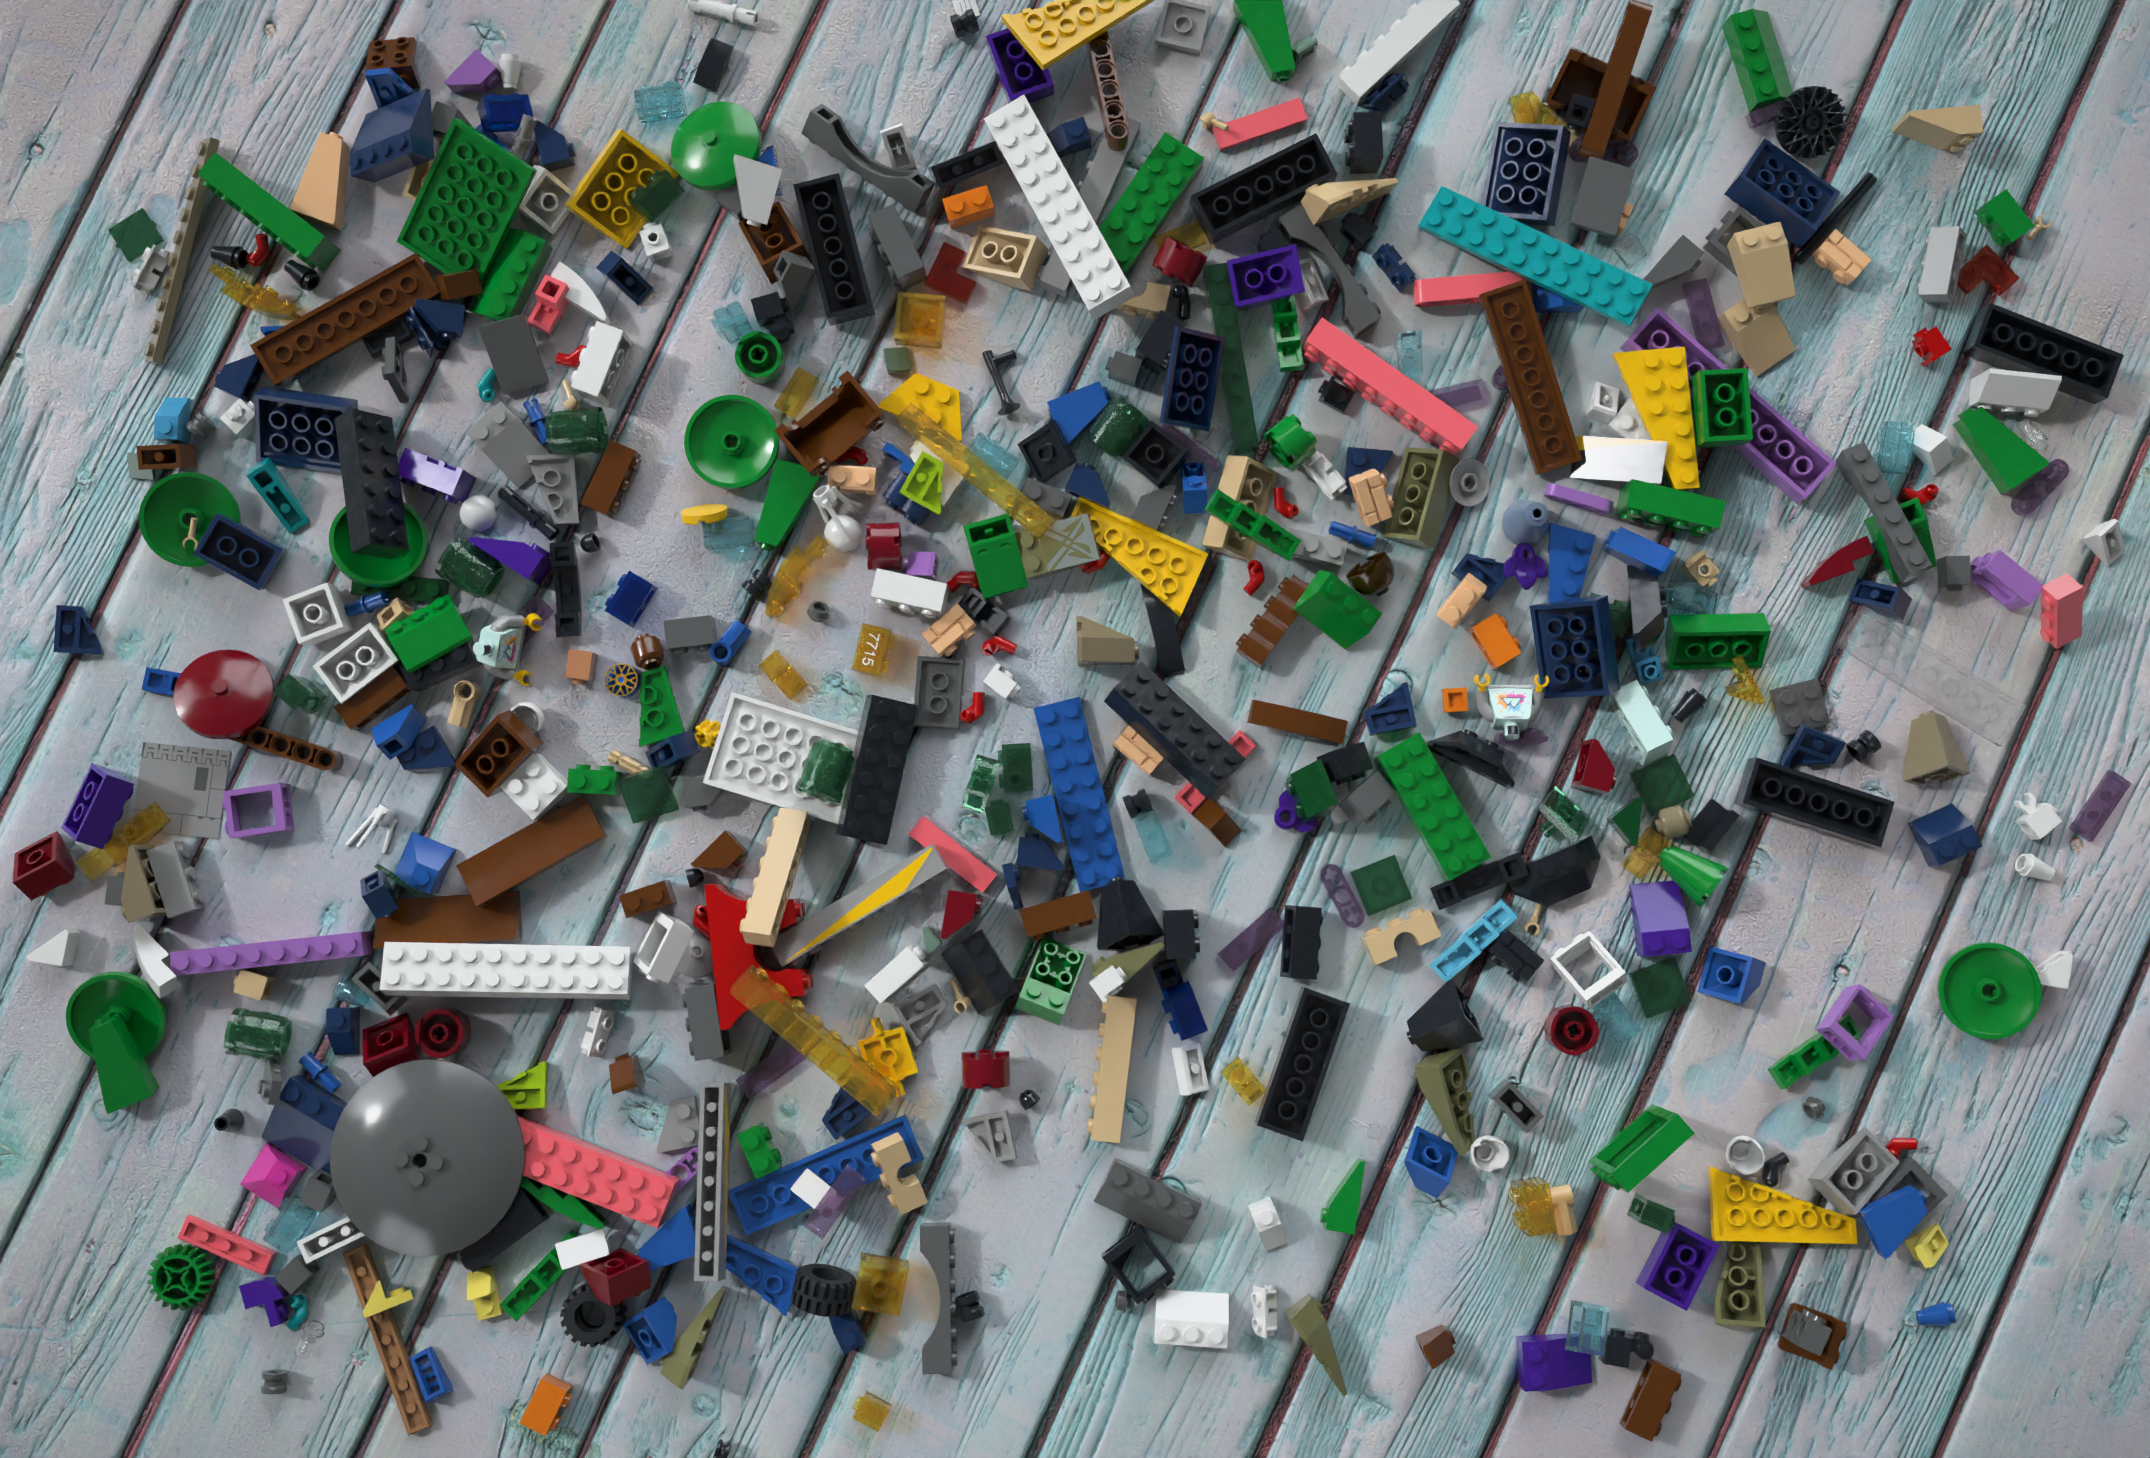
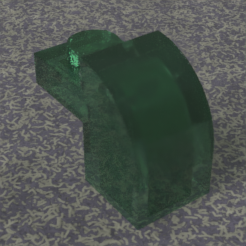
[961,754,1000,814]

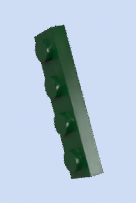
[351,577,449,603]

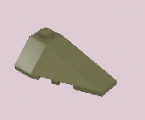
[1415,1047,1475,1156]
[1714,1241,1766,1332]
[659,1286,728,1390]
[1285,1294,1347,1397]

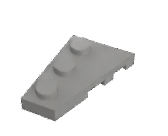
[526,453,579,526]

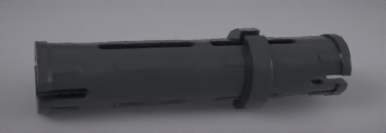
[497,485,560,541]

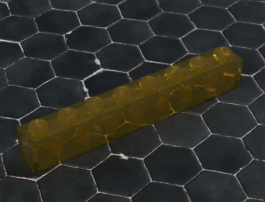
[730,965,897,1117]

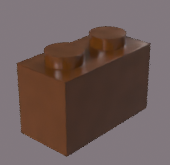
[619,880,677,918]

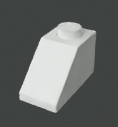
[1247,1197,1288,1251]

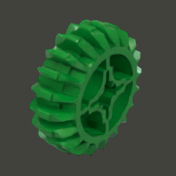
[147,1244,216,1310]

